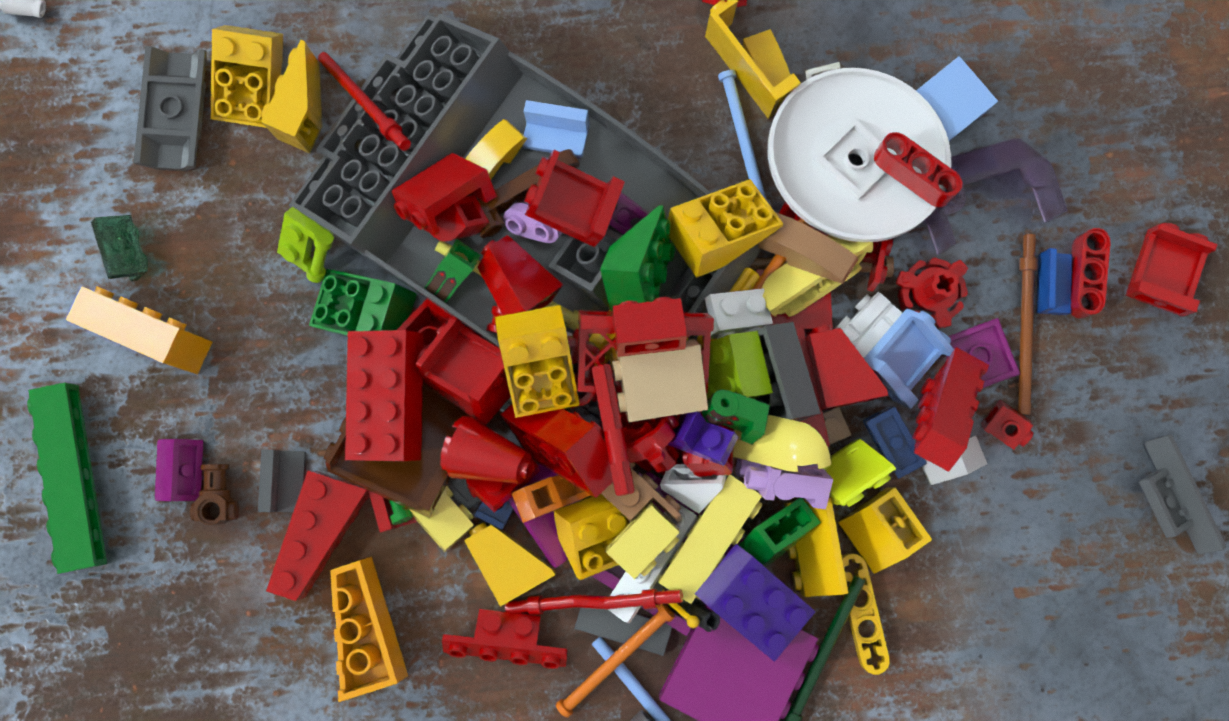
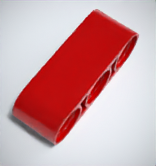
[874,132,962,207]
[1071,228,1111,319]

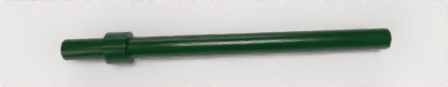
[781,575,866,721]

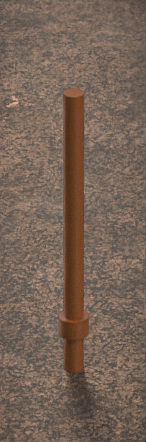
[1018,234,1038,415]

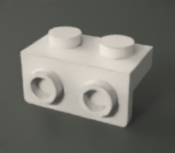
[704,288,773,339]

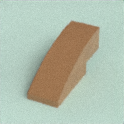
[758,212,858,284]

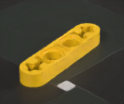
[842,553,890,675]

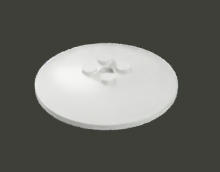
[768,68,951,242]

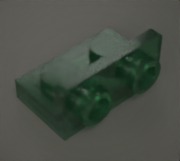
[91,215,148,281]

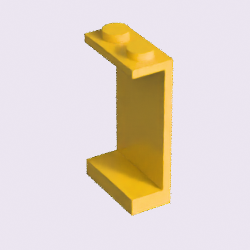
[705,0,801,119]

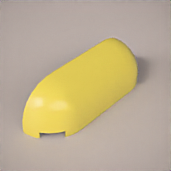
[762,235,873,317]
[733,415,831,472]

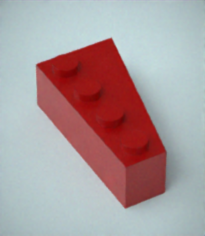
[913,347,989,472]
[266,471,370,601]

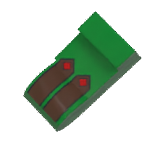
[424,239,481,303]
[702,389,770,444]

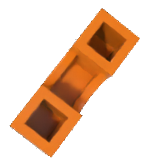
[512,475,591,523]

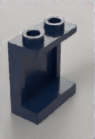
[863,406,927,479]

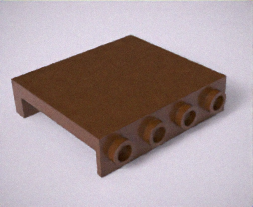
[324,382,470,518]

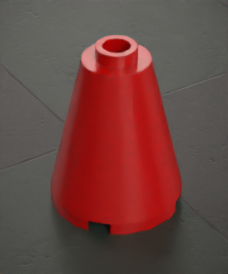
[440,416,534,484]

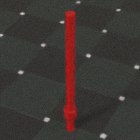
[318,52,411,151]

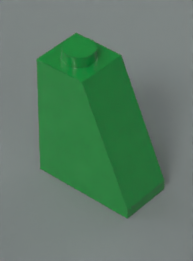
[738,498,821,568]

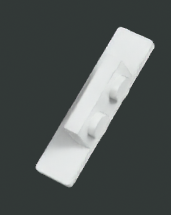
[608,503,698,623]

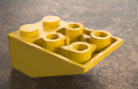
[211,25,283,128]
[261,40,322,153]
[668,179,783,278]
[495,305,579,418]

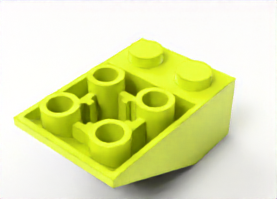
[822,439,896,507]

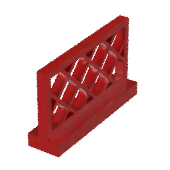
[577,310,714,394]

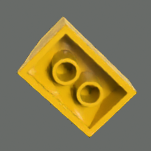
[784,497,848,597]

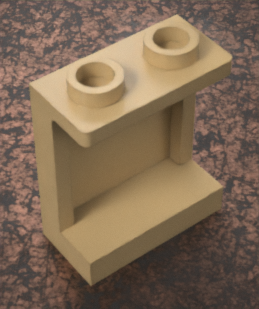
[612,339,708,422]

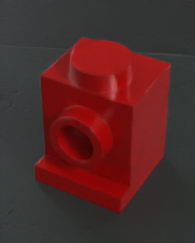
[981,400,1034,450]

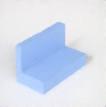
[522,100,590,158]

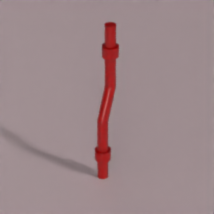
[505,588,683,615]

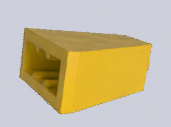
[464,522,556,607]

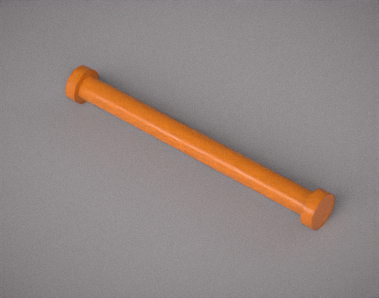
[556,604,675,718]

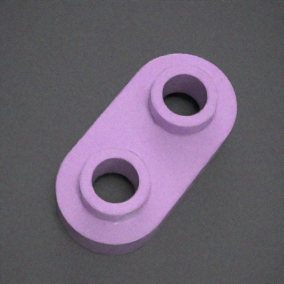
[503,203,562,243]

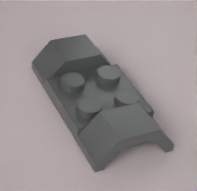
[133,46,207,172]

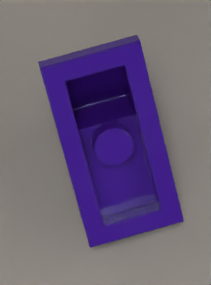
[668,412,739,466]

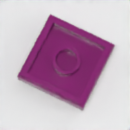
[945,318,1020,388]

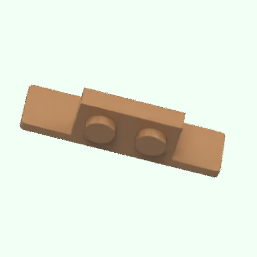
[601,437,682,524]

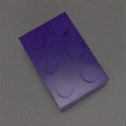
[695,544,816,662]

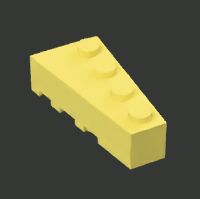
[658,475,763,604]

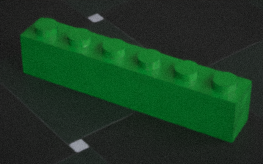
[27,382,107,574]

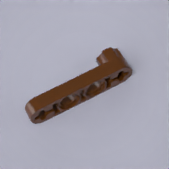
[478,149,580,239]

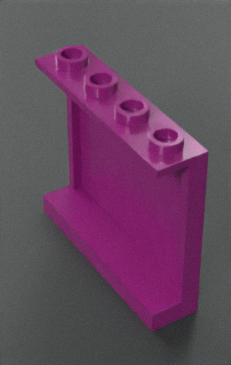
[659,603,819,721]

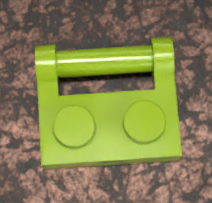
[277,207,334,283]

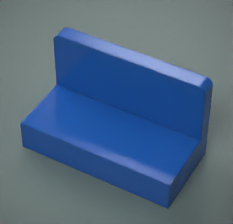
[1036,248,1072,315]

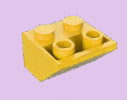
[837,487,932,574]
[554,494,629,580]

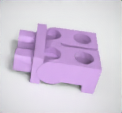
[735,458,833,510]

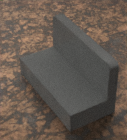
[258,449,306,512]

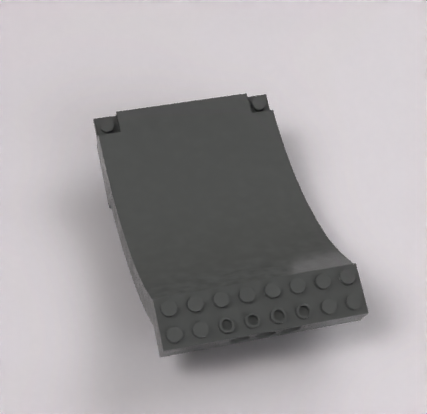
[289,14,762,420]

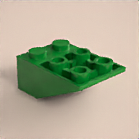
[600,205,675,311]
[309,269,417,337]

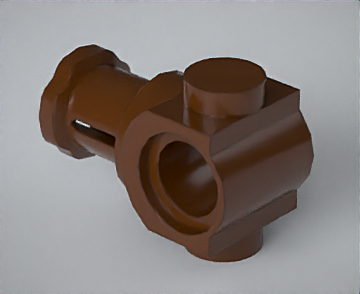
[190,464,239,525]

